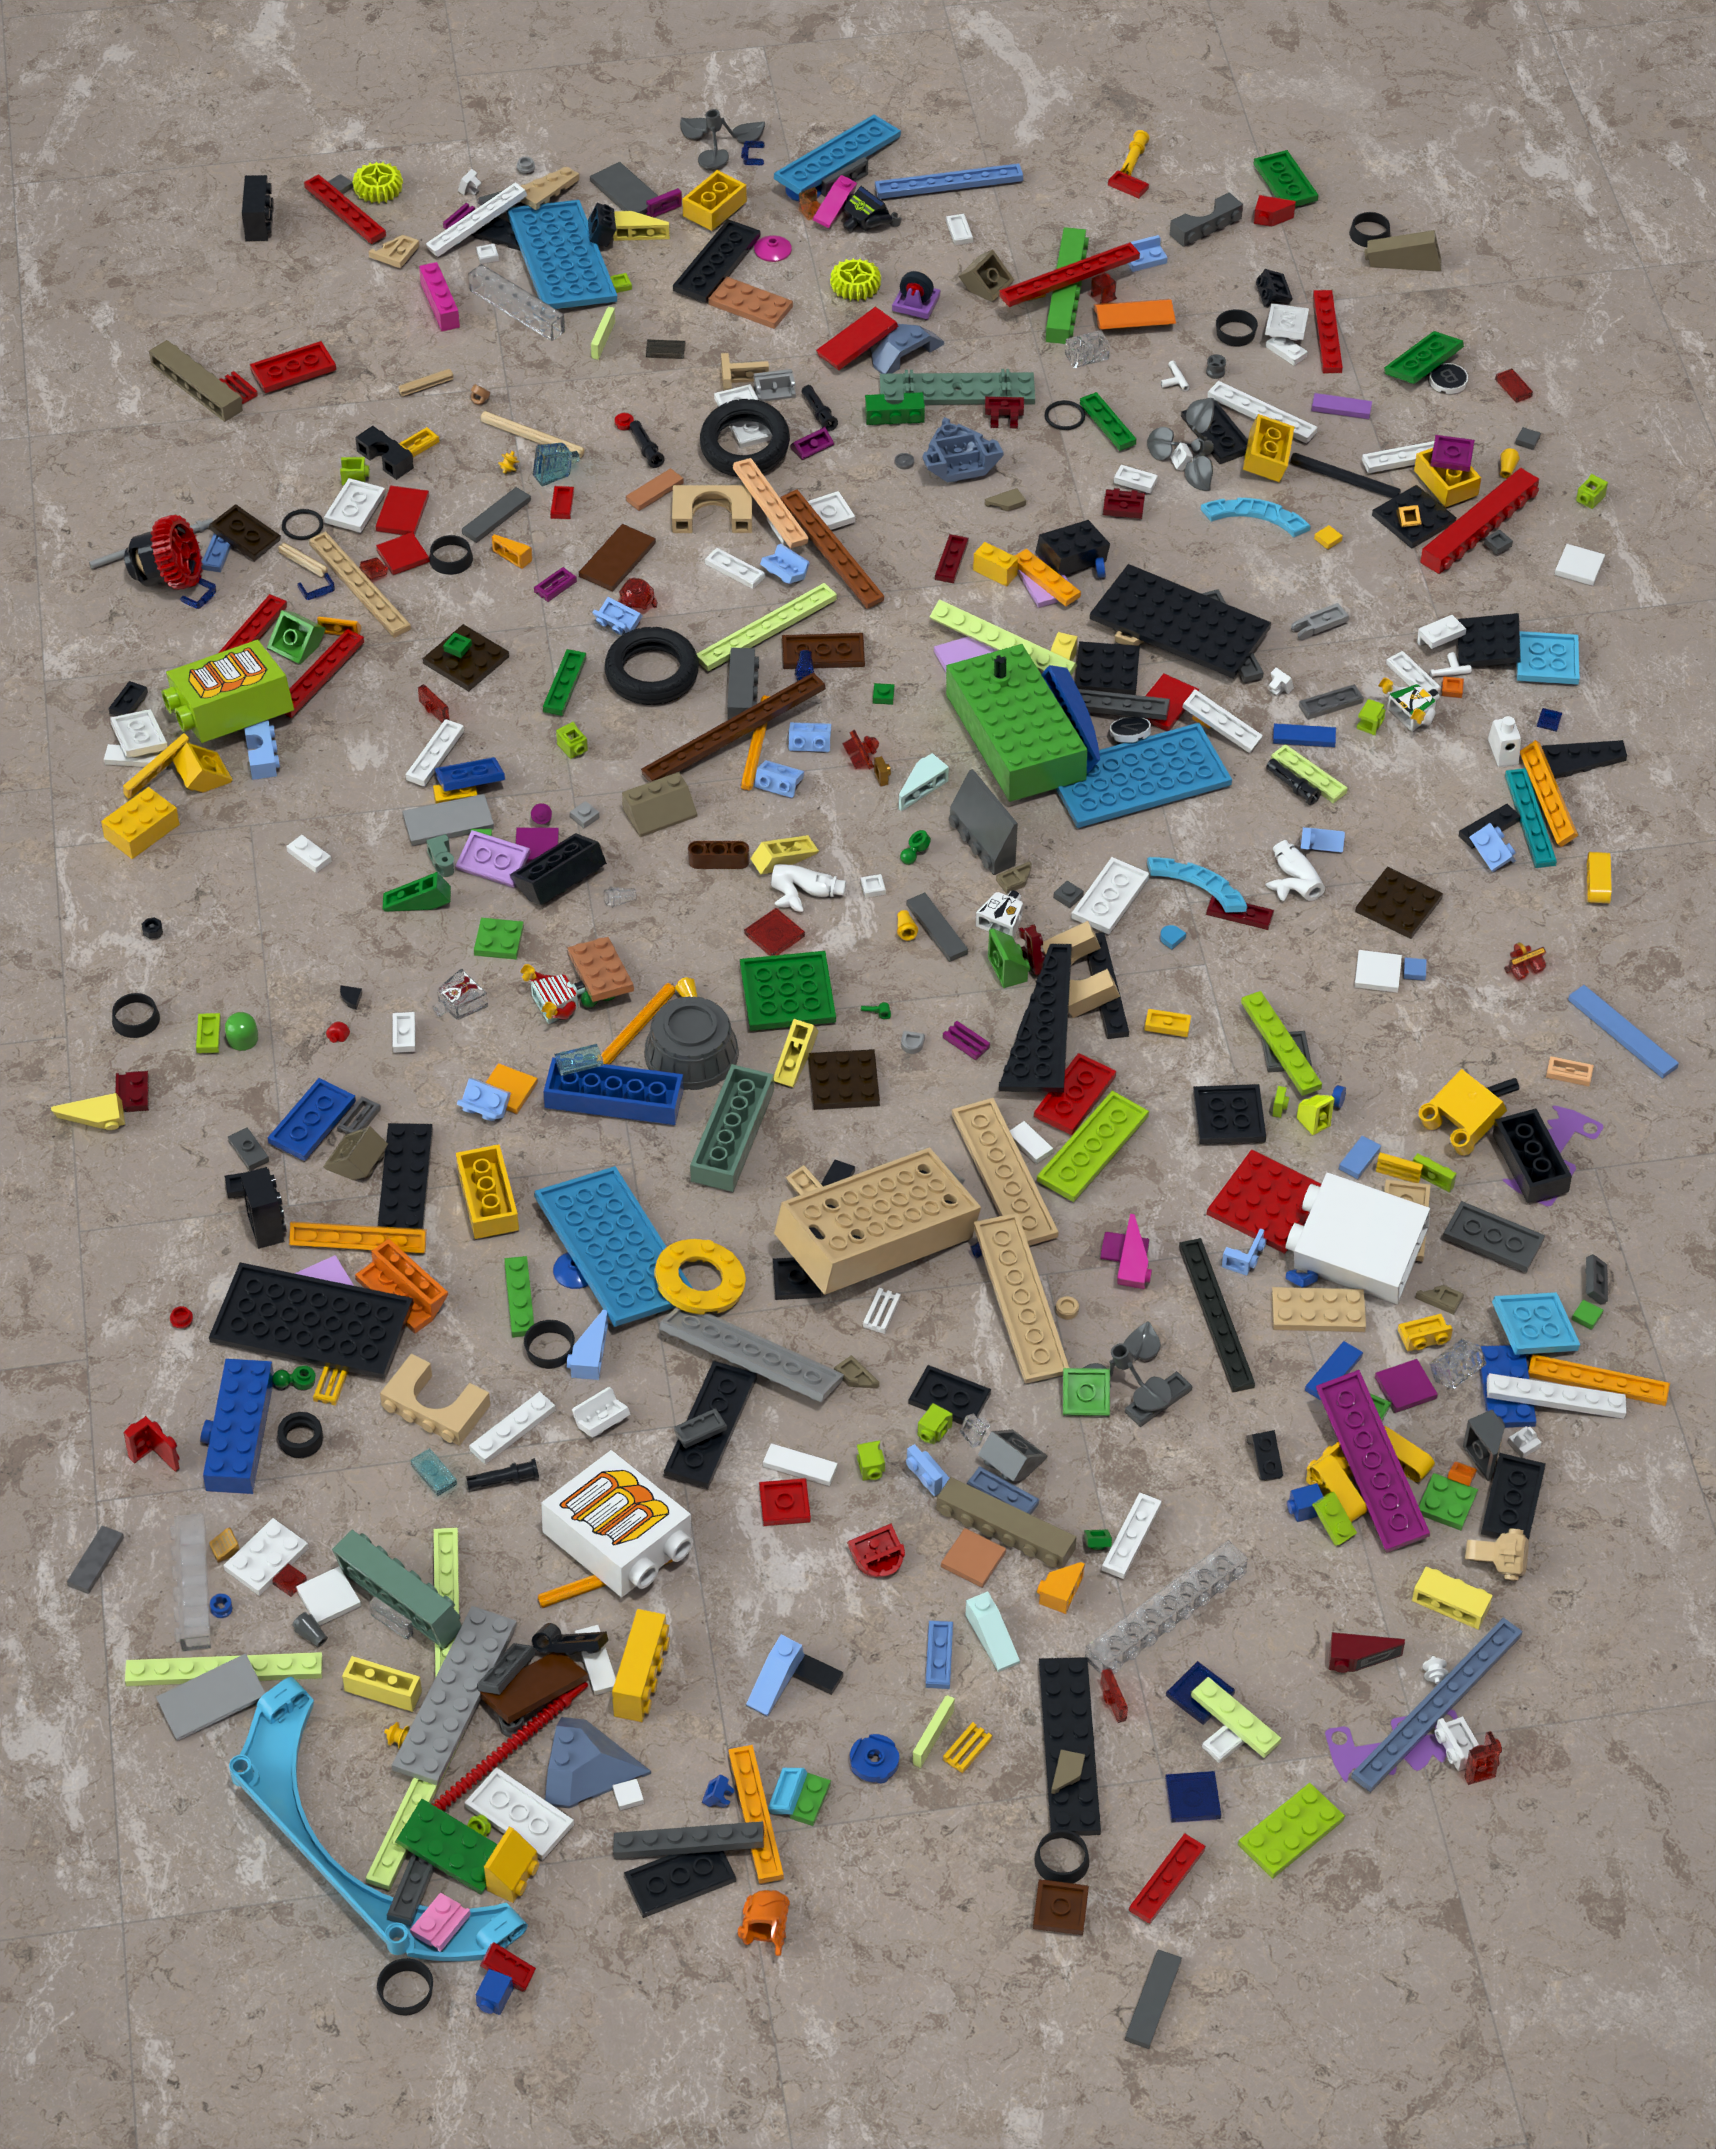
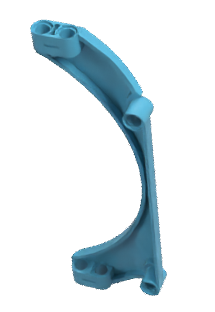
[229,1677,528,1961]

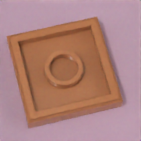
[941,1528,1006,1588]

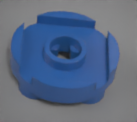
[850,1734,899,1784]

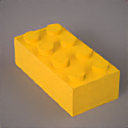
[455,1144,519,1239]
[612,1609,670,1722]

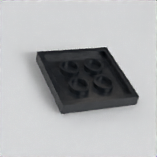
[1372,485,1457,549]
[1458,613,1521,667]
[1075,641,1140,695]
[1193,1084,1266,1144]

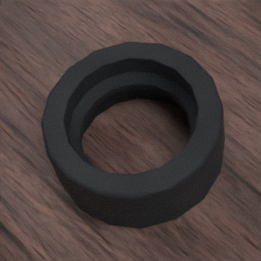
[277,1412,323,1458]

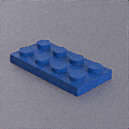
[268,1078,356,1161]
[1477,1345,1536,1428]

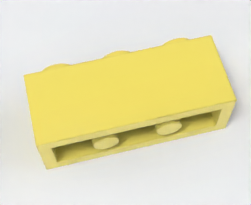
[1412,1567,1493,1630]
[342,1656,422,1712]

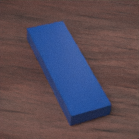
[1273,723,1336,747]
[1305,1341,1363,1400]

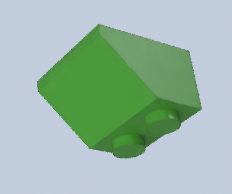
[267,610,326,664]
[988,928,1030,988]

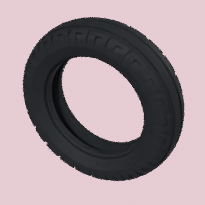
[700,399,790,477]
[605,627,699,705]

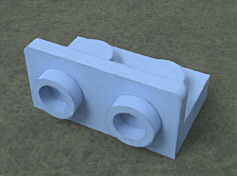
[1127,235,1168,272]
[789,722,831,752]
[754,760,804,798]
[457,1078,511,1121]

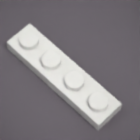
[1362,441,1434,473]
[1182,690,1263,753]
[406,719,464,787]
[469,1391,556,1465]
[1102,1493,1162,1579]

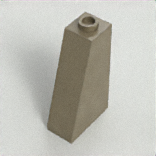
[1364,230,1441,271]

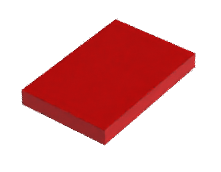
[375,485,429,535]
[1145,673,1199,731]

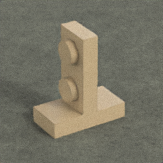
[721,353,769,391]

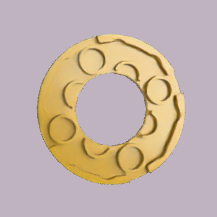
[654,1239,746,1315]

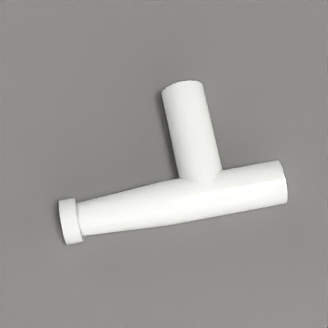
[1161,361,1190,391]
[1430,652,1472,678]

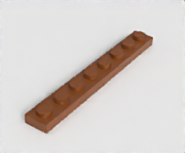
[780,489,884,609]

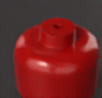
[326,1021,350,1043]

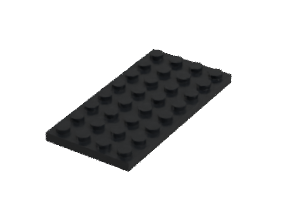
[1089,564,1271,679]
[209,1262,414,1379]

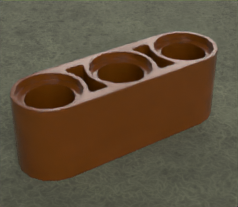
[688,841,750,869]

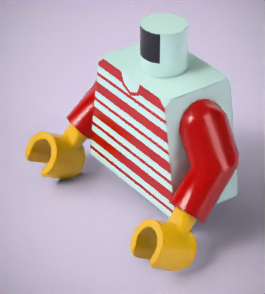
[520,964,586,1024]

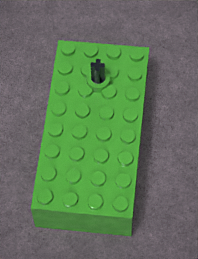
[946,644,1087,802]

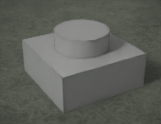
[570,801,600,828]

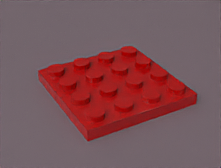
[1206,1149,1322,1254]

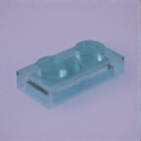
[554,1044,603,1076]
[410,1448,457,1497]

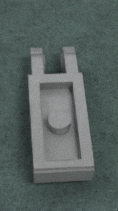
[1291,603,1349,640]

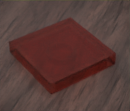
[744,908,805,956]

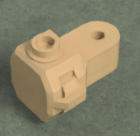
[1465,1529,1529,1581]

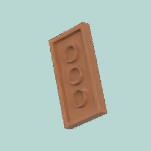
[708,277,793,329]
[567,937,634,1002]

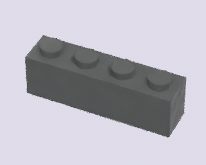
[727,648,759,720]

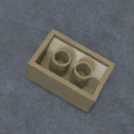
[622,772,697,837]

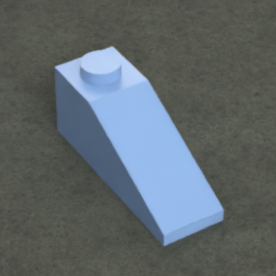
[567,1310,608,1380]
[746,1634,804,1717]

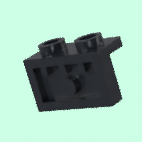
[1256,269,1293,307]

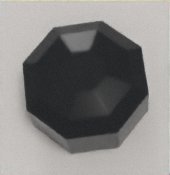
[141,917,163,939]

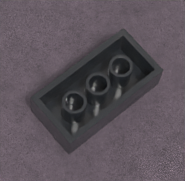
[1493,1108,1572,1204]

